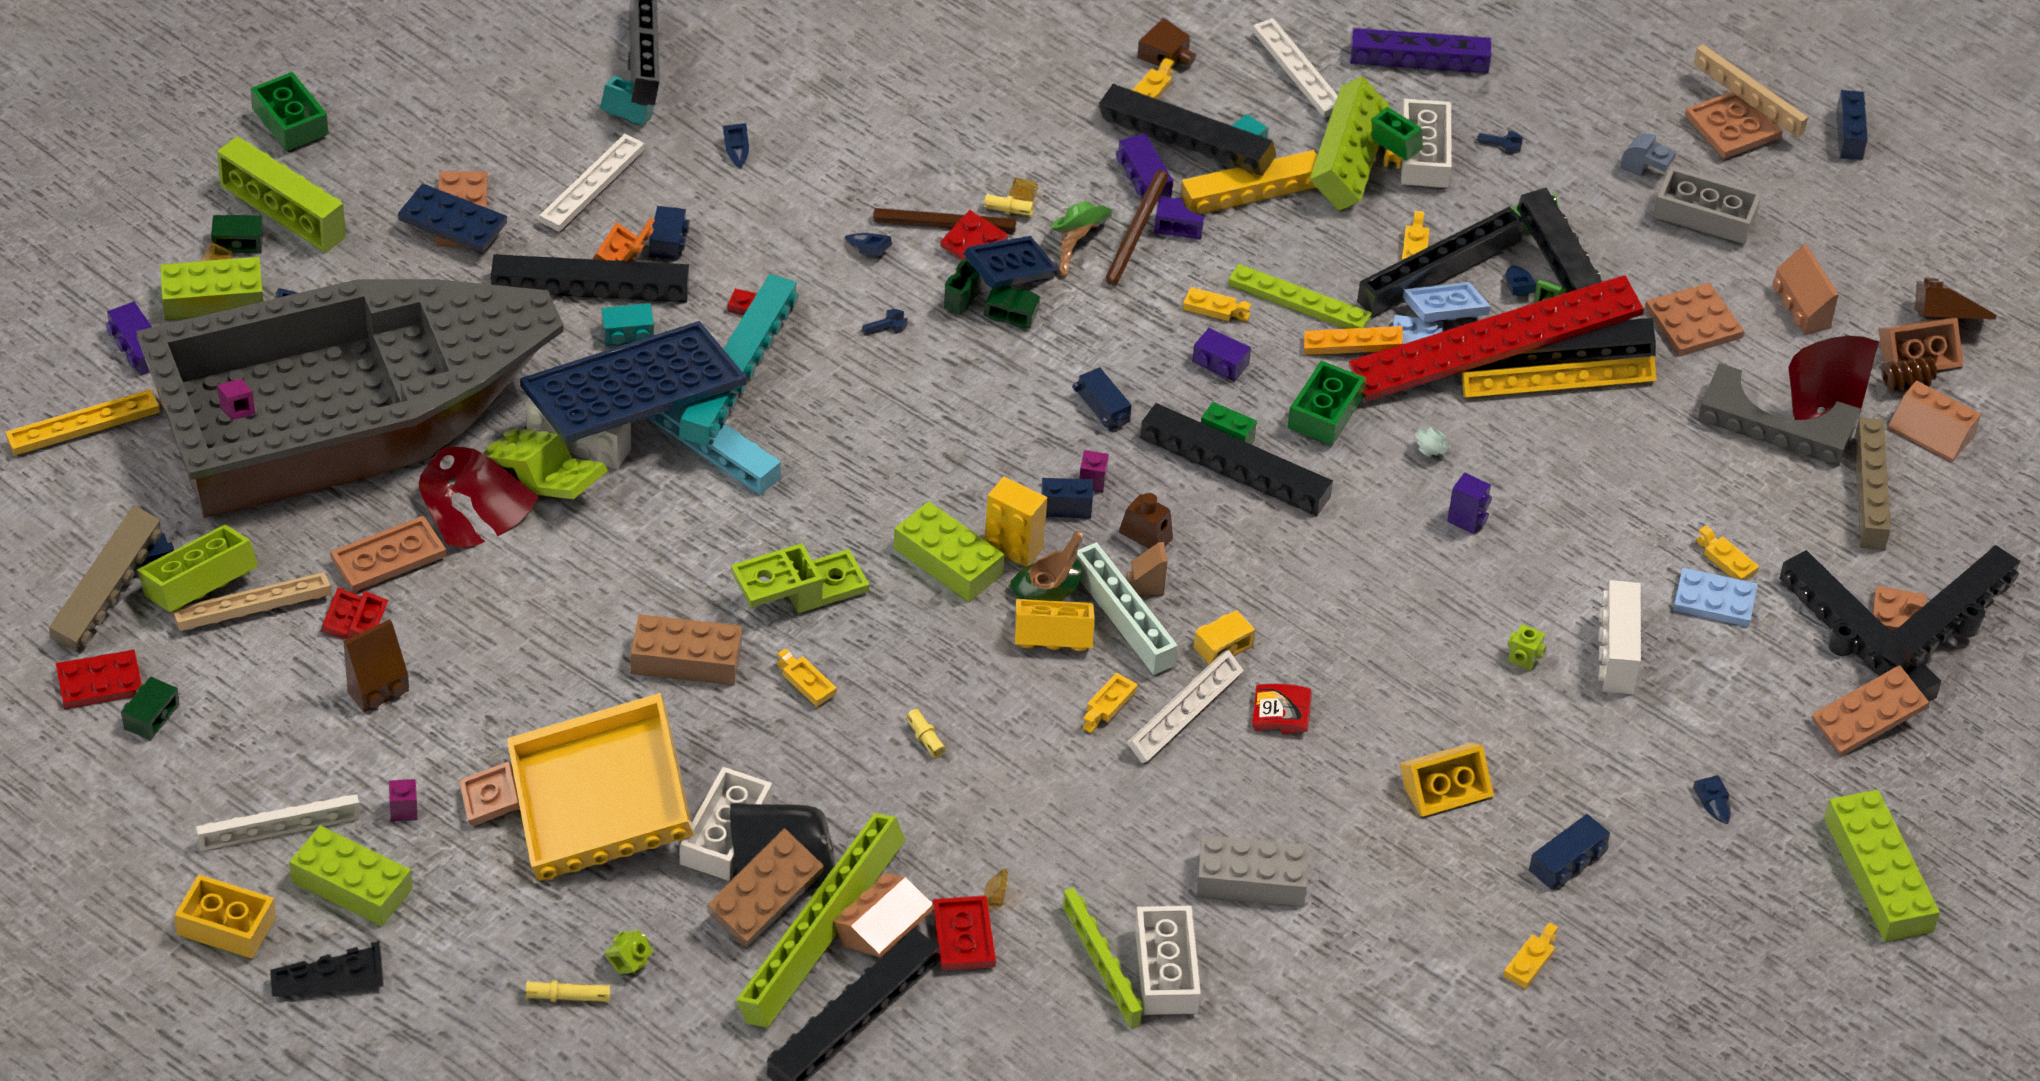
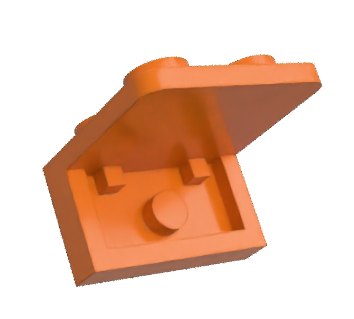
[593,218,655,261]

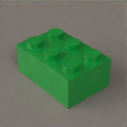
[250,71,329,151]
[1287,360,1366,446]

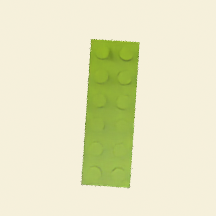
[1310,76,1391,211]
[217,136,346,253]
[1824,789,1940,942]

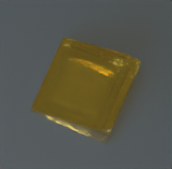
[1009,177,1039,202]
[201,242,233,261]
[984,869,1008,907]

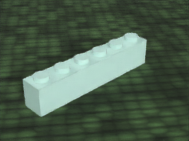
[1076,542,1178,675]

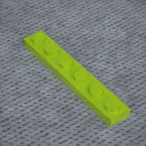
[1228,264,1372,329]
[1062,887,1144,1029]

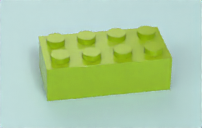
[160,257,263,320]
[893,501,1005,602]
[137,524,258,612]
[289,825,413,926]

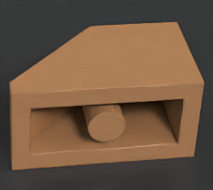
[1126,542,1168,597]

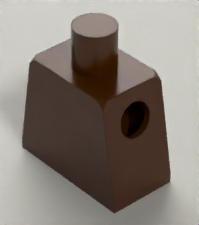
[1137,18,1196,69]
[1119,493,1173,549]

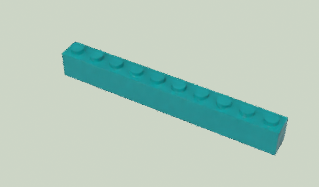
[679,273,799,446]

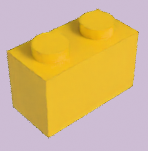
[1193,610,1255,665]

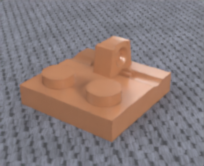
[1872,586,1927,632]
[459,761,520,827]

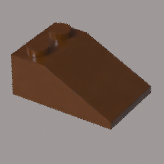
[1914,277,1996,320]
[343,619,409,713]

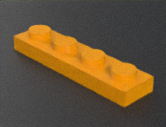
[1304,326,1403,355]

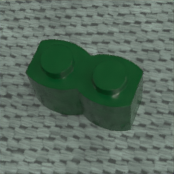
[944,258,982,315]
[984,286,1040,329]

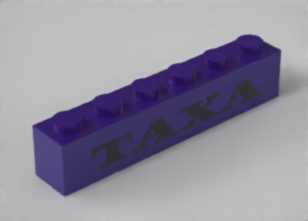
[1350,28,1491,73]

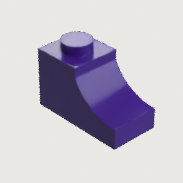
[1154,196,1204,240]

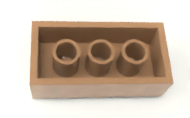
[631,614,742,685]
[707,828,824,949]

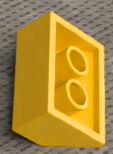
[1014,599,1095,651]
[1399,743,1494,817]

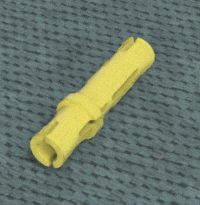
[526,980,610,1003]

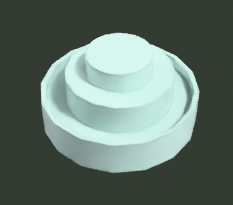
[1415,427,1450,457]

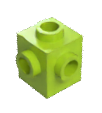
[1507,624,1547,671]
[603,930,654,974]

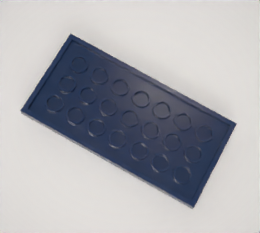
[520,321,747,444]

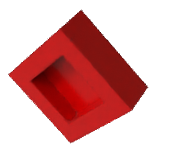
[727,288,757,315]

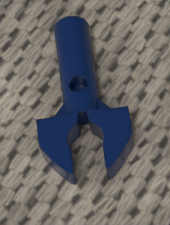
[1477,131,1523,154]
[862,309,908,334]

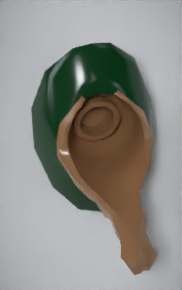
[1010,530,1084,601]

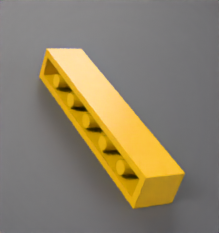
[1180,150,1317,214]

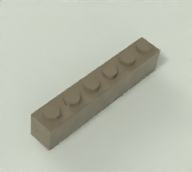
[1854,418,1891,550]
[49,505,162,652]

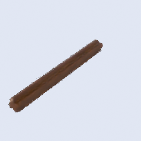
[1106,169,1168,286]
[873,208,1016,233]

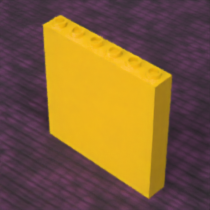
[507,693,694,881]

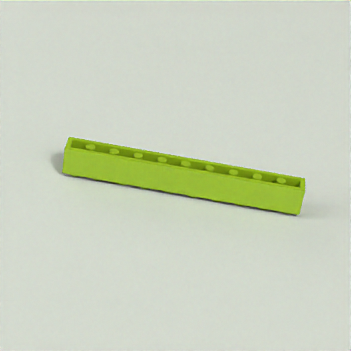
[736,813,905,1028]

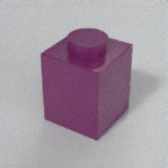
[217,379,255,421]
[1079,450,1109,492]
[389,779,418,821]

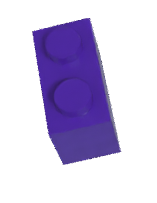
[1192,328,1251,382]
[1447,472,1492,534]

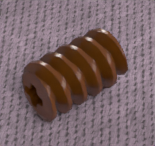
[1881,356,1937,393]

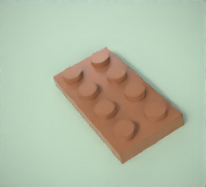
[436,171,488,246]
[330,516,447,593]
[1812,665,1929,757]

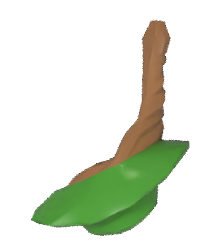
[1051,201,1112,277]

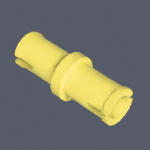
[984,194,1034,217]
[905,709,946,758]

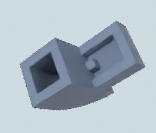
[1620,133,1677,176]

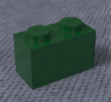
[211,215,264,253]
[121,676,180,741]

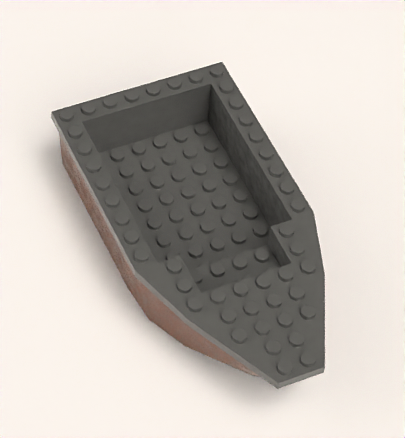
[136,279,564,518]

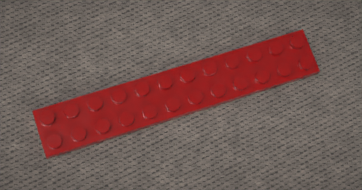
[1349,275,1644,402]

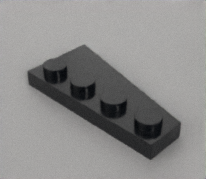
[270,941,384,997]

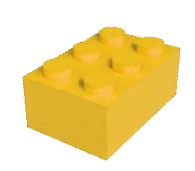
[985,476,1047,567]
[175,874,276,959]

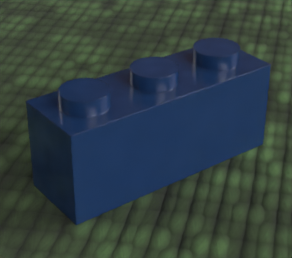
[1836,90,1868,160]
[1529,814,1610,890]

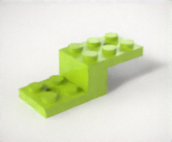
[483,428,608,499]
[731,543,870,613]

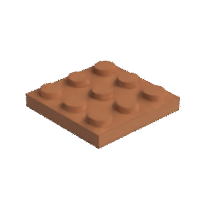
[1685,92,1783,159]
[1645,282,1744,356]

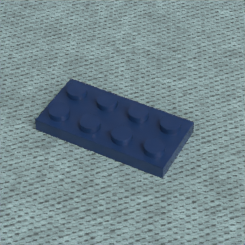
[398,183,507,253]
[963,236,1059,289]

